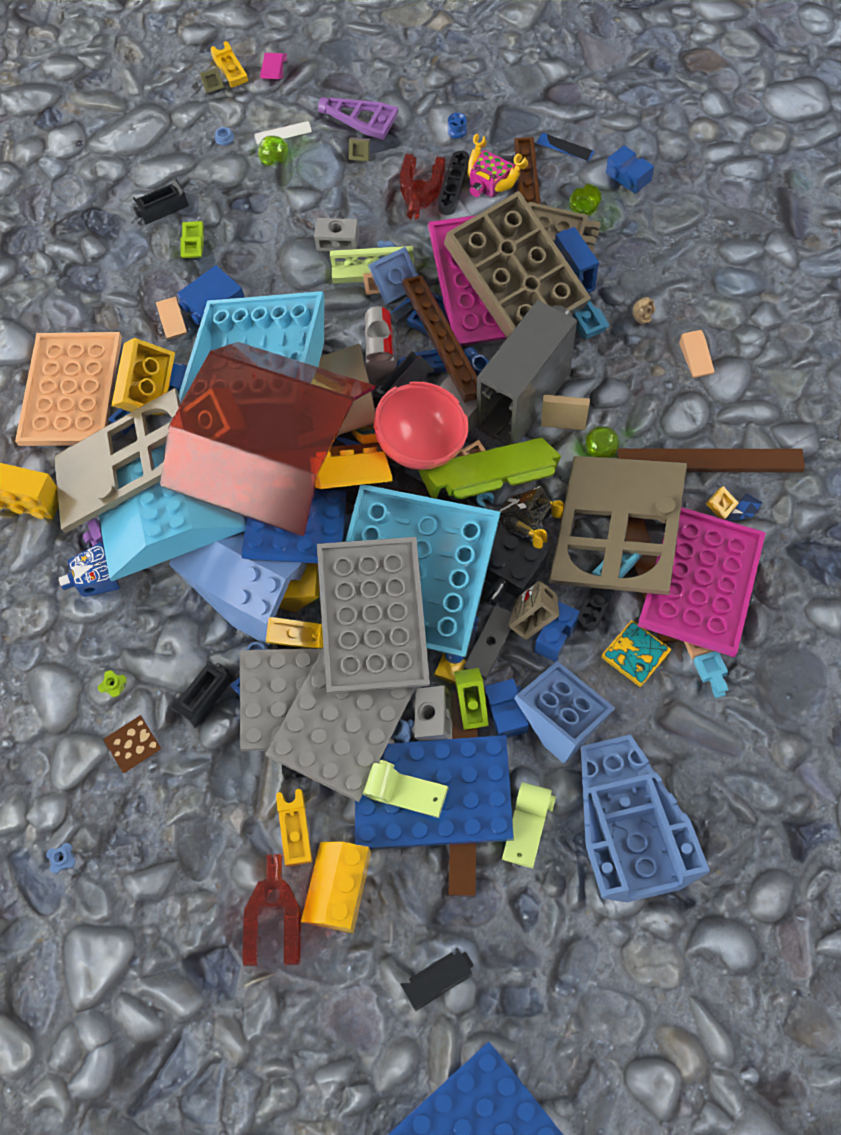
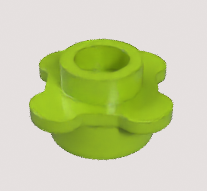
[98,670,127,697]

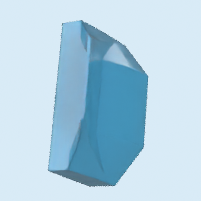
[572,301,610,339]

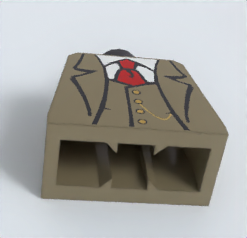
[508,581,559,640]

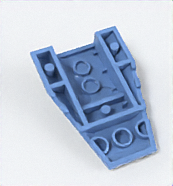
[169,533,308,646]
[581,735,710,903]

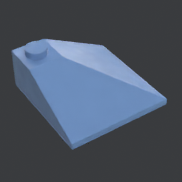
[514,661,615,764]

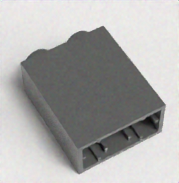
[477,300,577,445]

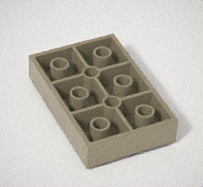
[444,191,591,338]

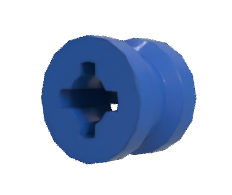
[447,113,467,139]

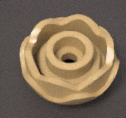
[633,297,656,324]

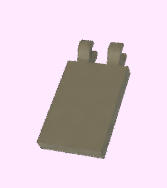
[528,202,601,253]

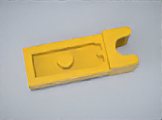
[211,41,248,88]
[266,617,324,649]
[276,789,312,867]

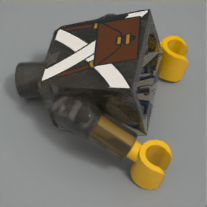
[498,486,564,548]

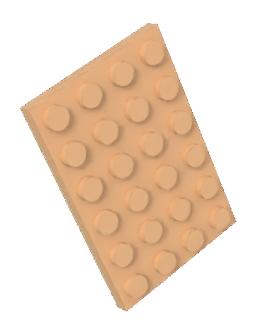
[15,332,122,446]

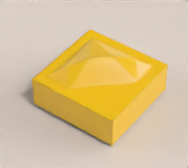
[706,486,739,519]
[435,653,466,685]

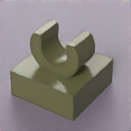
[199,67,224,93]
[349,137,370,161]

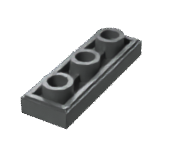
[464,606,512,680]

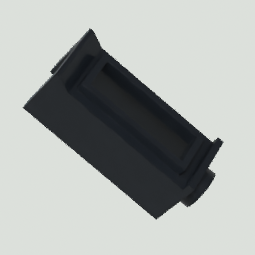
[133,179,189,225]
[376,351,435,400]
[171,661,232,729]
[400,948,474,1012]

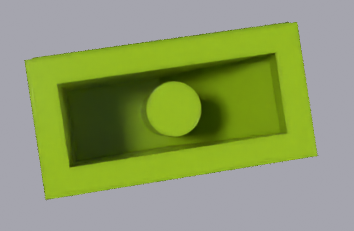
[454,668,489,730]

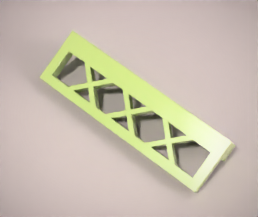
[330,246,414,284]

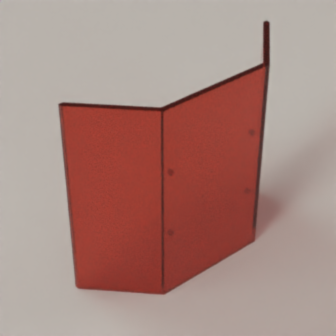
[160,342,376,537]

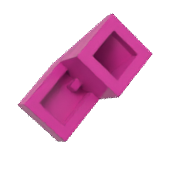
[260,52,287,79]

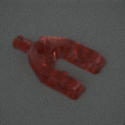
[400,153,445,220]
[242,854,301,967]

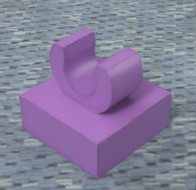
[83,518,104,546]

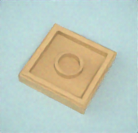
[541,395,590,430]

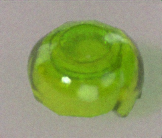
[258,135,288,166]
[569,183,602,217]
[585,426,619,458]

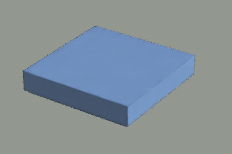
[368,247,418,304]

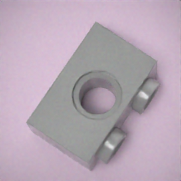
[314,218,359,251]
[412,685,453,741]

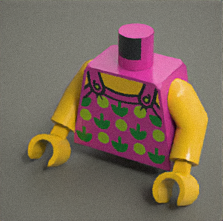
[468,134,528,197]

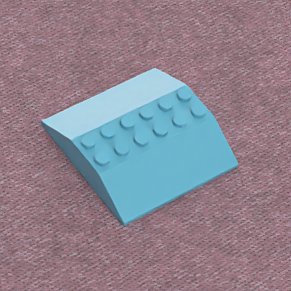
[179,291,324,410]
[99,437,246,581]
[345,484,501,657]

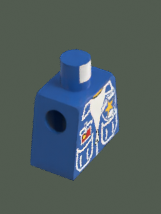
[59,542,120,597]

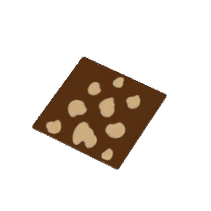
[103,715,161,773]

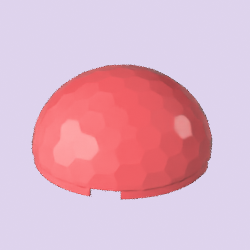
[374,382,468,470]

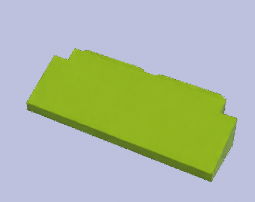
[418,437,562,499]

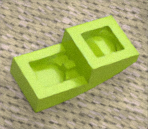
[180,221,204,258]

